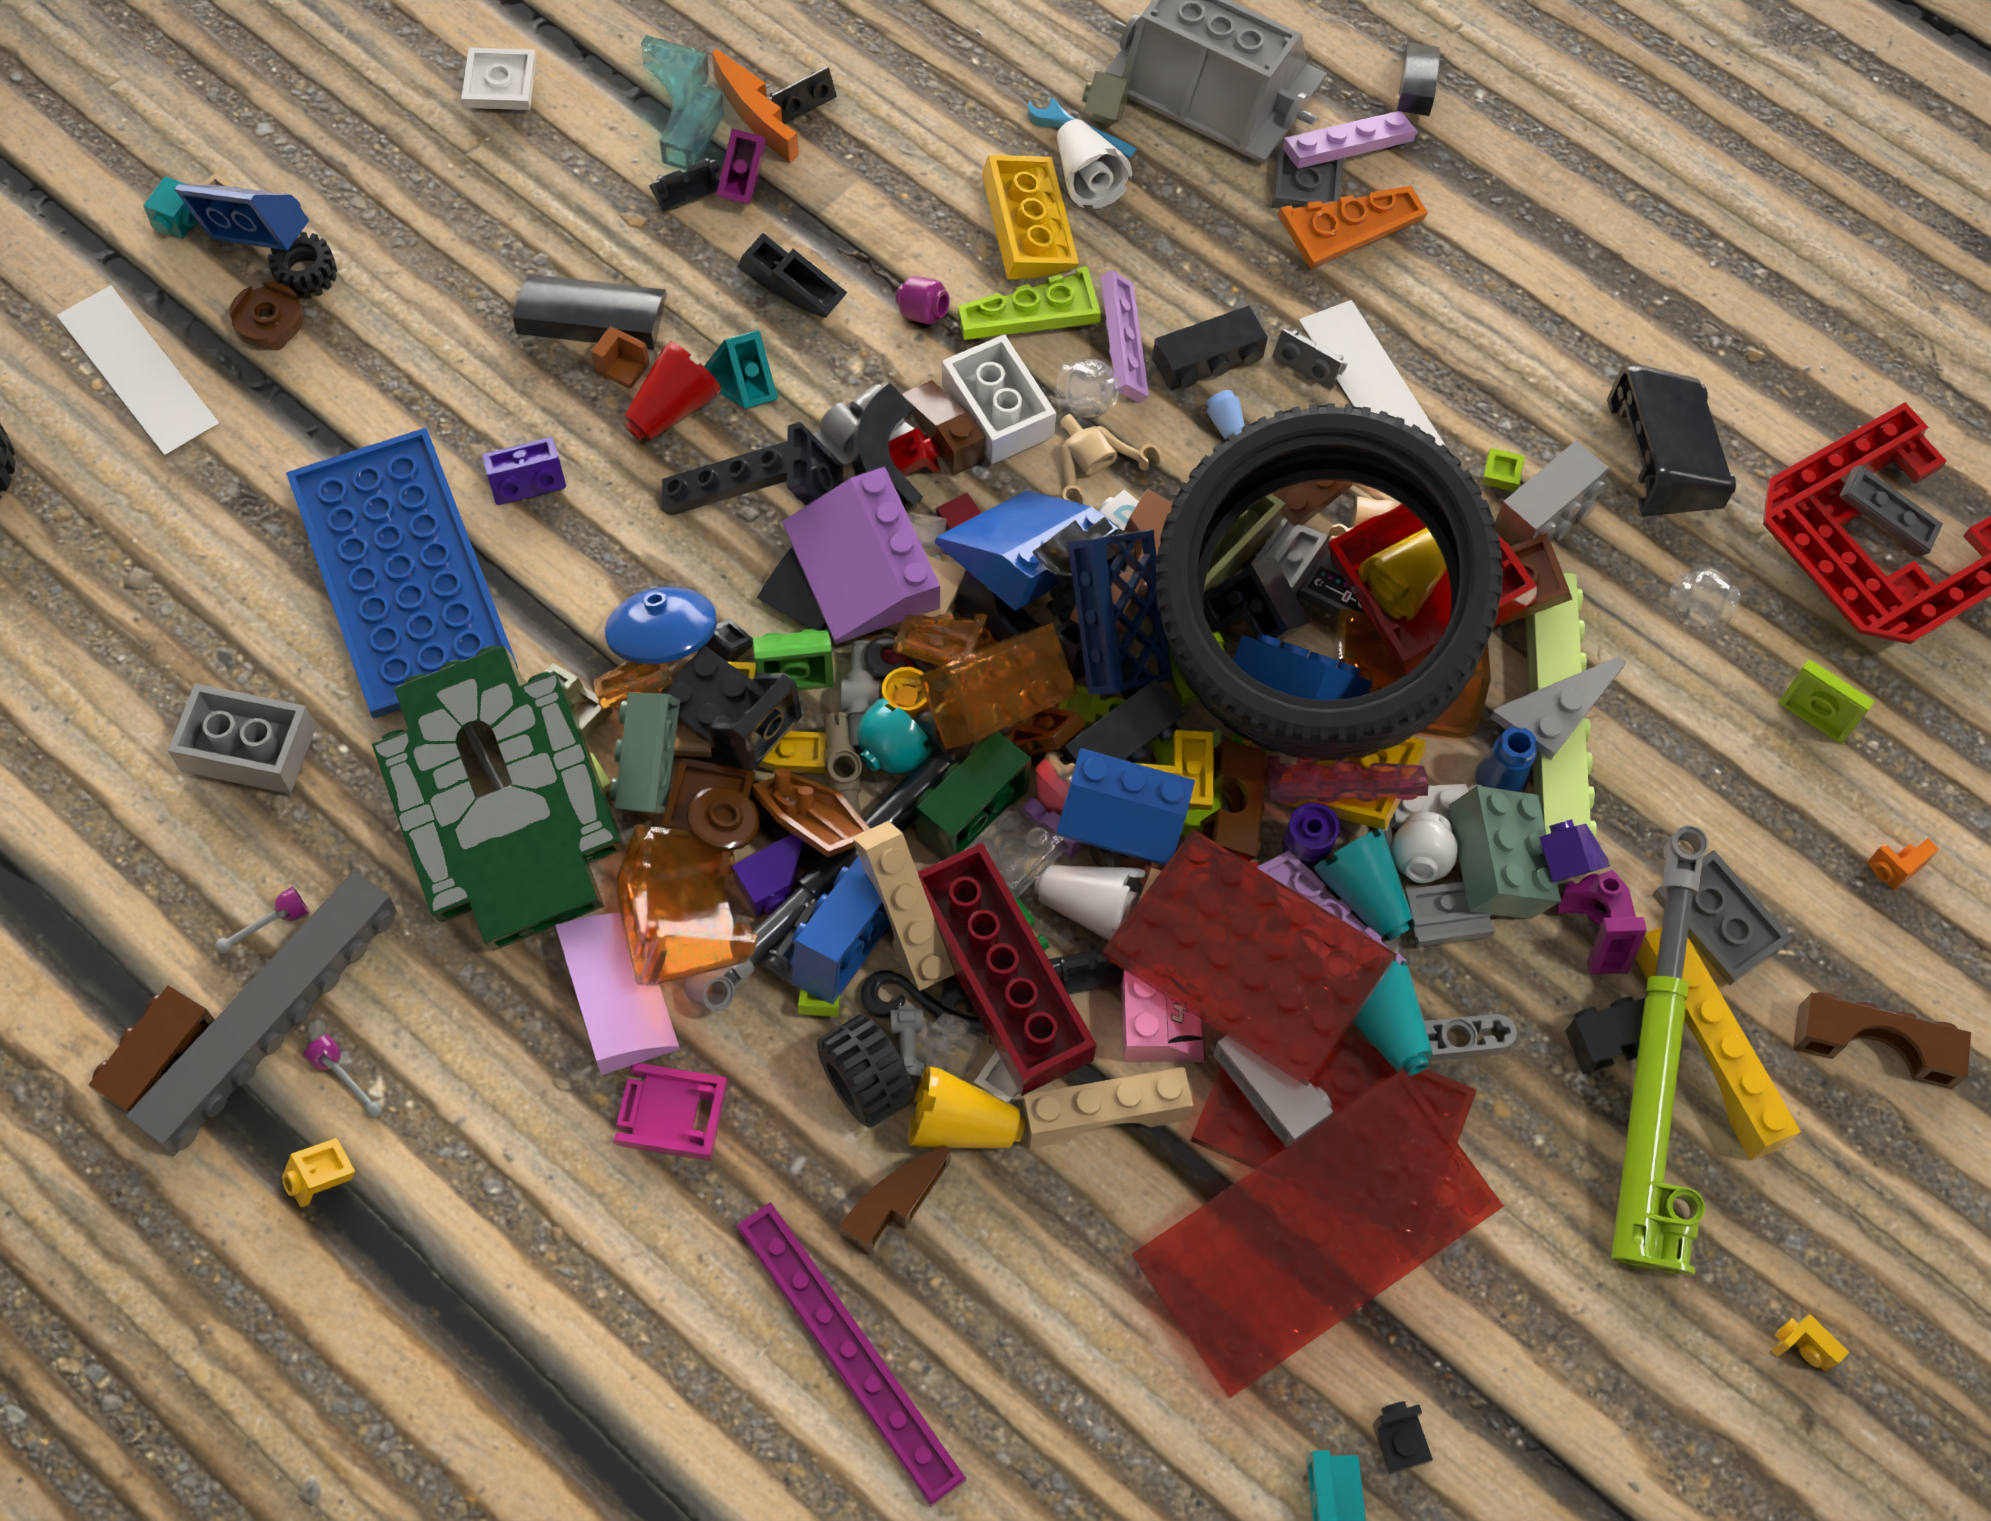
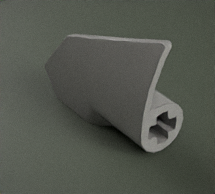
[813,384,915,466]

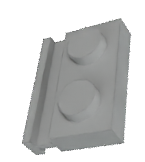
[1251,519,1329,595]
[1404,881,1495,947]

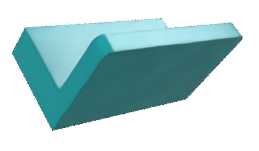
[1306,1450,1366,1521]

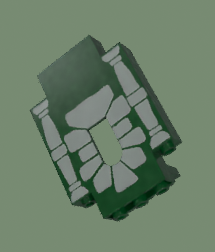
[372,645,626,951]

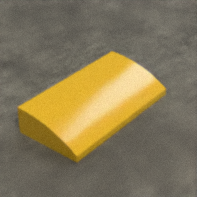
[982,155,1079,280]

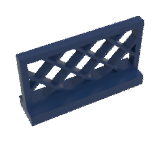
[1068,530,1173,694]

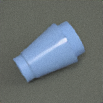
[1206,390,1245,440]

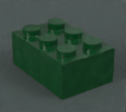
[916,730,1031,861]

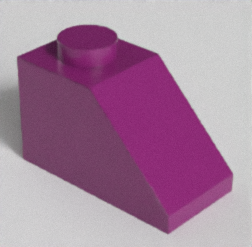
[716,129,766,205]

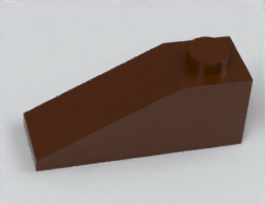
[902,380,985,476]

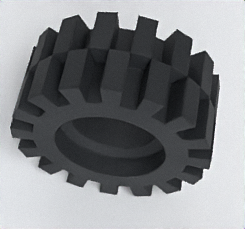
[268,232,337,299]

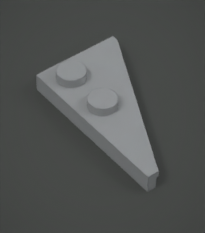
[1491,657,1626,760]

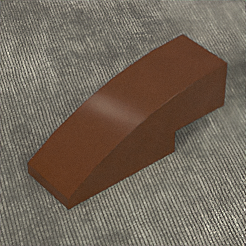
[839,1146,951,1254]

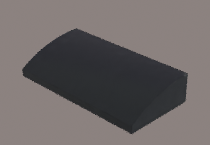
[512,274,667,350]

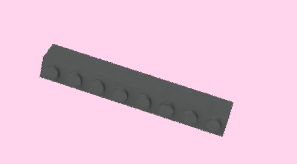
[126,870,397,1157]

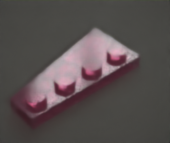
[1266,755,1428,804]

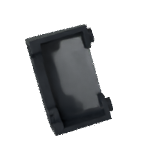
[1607,364,1736,517]

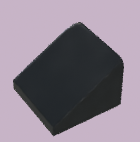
[699,619,754,662]

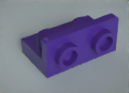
[482,437,566,505]

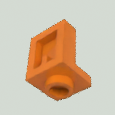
[1867,838,1939,890]

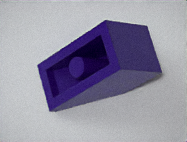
[1539,819,1610,882]
[732,834,806,918]

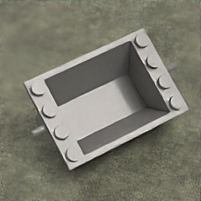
[1105,0,1327,164]

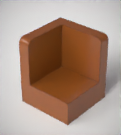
[591,326,650,388]

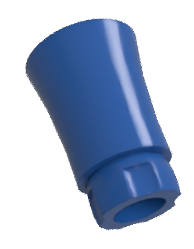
[1475,727,1537,793]

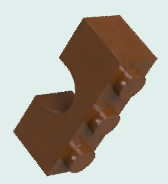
[1197,739,1268,863]

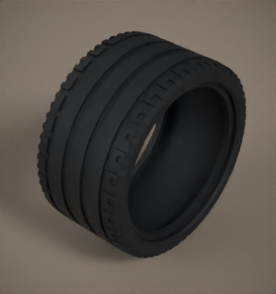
[1156,403,1503,760]

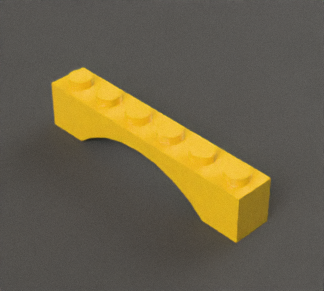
[1635,926,1801,1161]

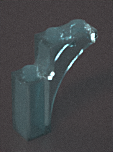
[641,35,724,171]

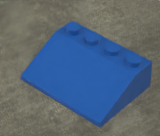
[934,490,1119,611]

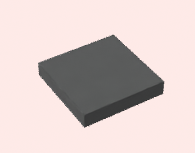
[1271,148,1344,209]

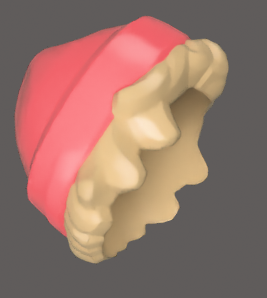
[1035,750,1075,817]

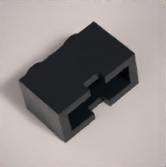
[1565,996,1646,1075]

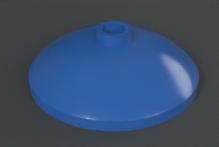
[605,586,717,664]

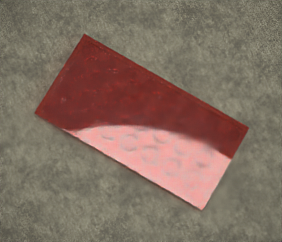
[1132,1069,1504,1399]

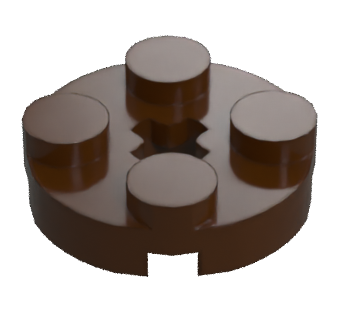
[230,282,305,351]

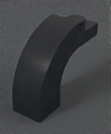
[851,382,923,515]

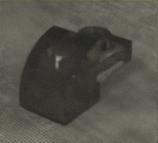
[1032,516,1113,576]

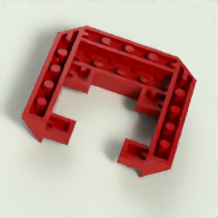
[1763,402,1991,644]

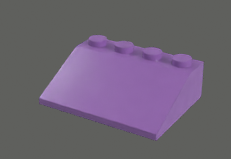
[782,467,940,645]

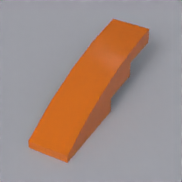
[712,49,798,163]

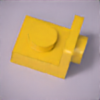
[282,1138,355,1208]
[1771,1314,1849,1372]

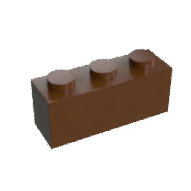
[88,985,215,1114]

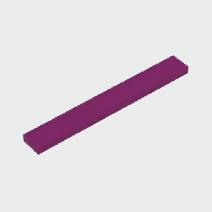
[736,1202,966,1507]

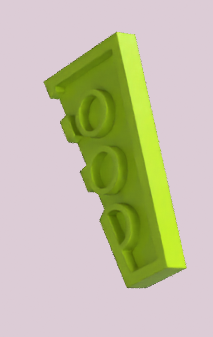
[958,265,1101,340]

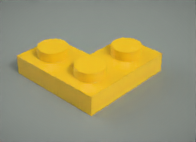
[1136,730,1213,810]

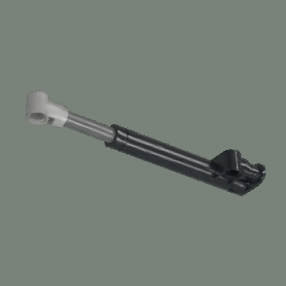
[684,676,1008,1012]

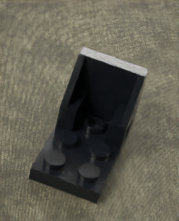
[660,646,802,771]

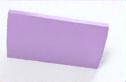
[555,912,680,1075]

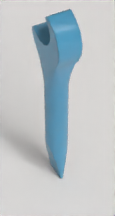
[1027,98,1137,158]

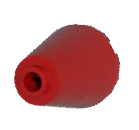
[624,341,721,441]

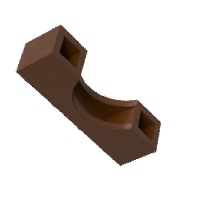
[1793,992,1971,1089]

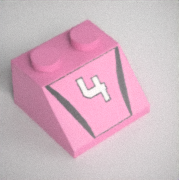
[1120,970,1204,1062]

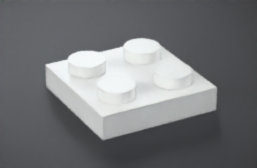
[461,48,537,110]

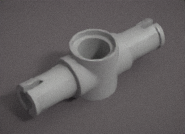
[841,640,880,754]

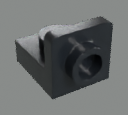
[1372,1401,1433,1475]

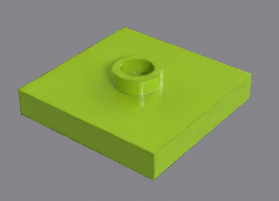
[1778,659,1875,744]

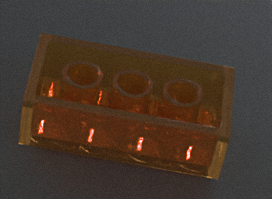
[918,623,1078,749]

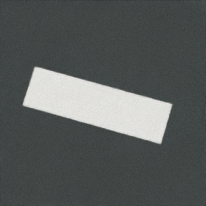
[57,285,219,455]
[1299,300,1446,446]

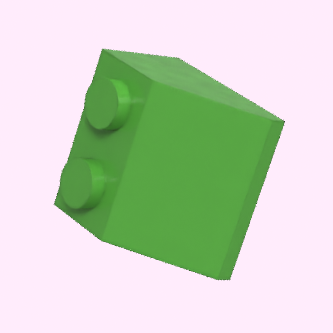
[753,629,834,691]

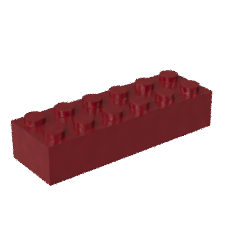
[917,842,1097,1096]

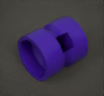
[1282,803,1340,869]

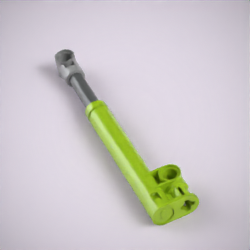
[1611,825,1709,1276]

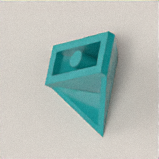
[704,330,778,409]

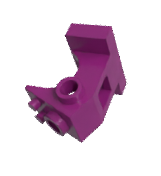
[1556,870,1647,975]

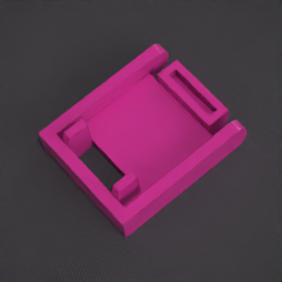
[613,1063,728,1161]

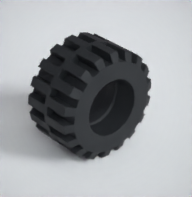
[817,1014,914,1128]

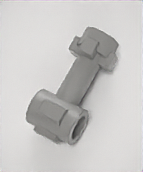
[891,1005,924,1083]

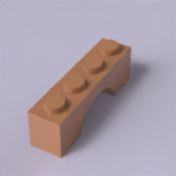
[1070,489,1172,633]

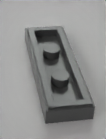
[1839,465,1943,556]

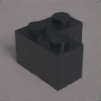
[1203,557,1310,640]

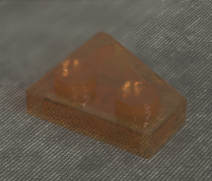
[893,614,988,674]
[593,661,674,710]

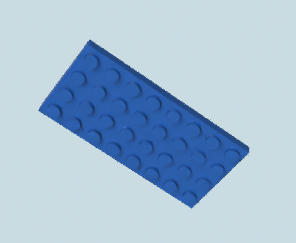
[286,427,518,719]

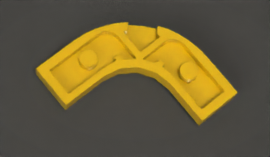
[728,662,827,774]

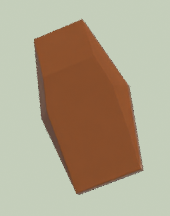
[752,768,870,857]

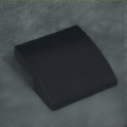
[757,547,827,631]

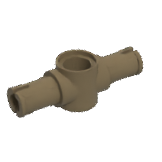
[823,712,862,817]

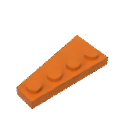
[1277,185,1428,269]

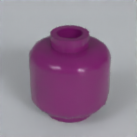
[896,276,950,325]

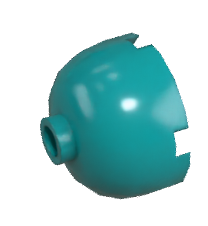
[857,699,933,775]

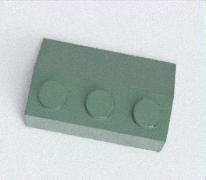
[610,692,680,814]

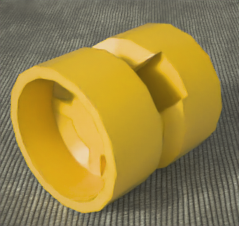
[882,667,931,720]

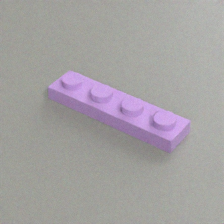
[1283,111,1417,169]
[1101,270,1149,403]

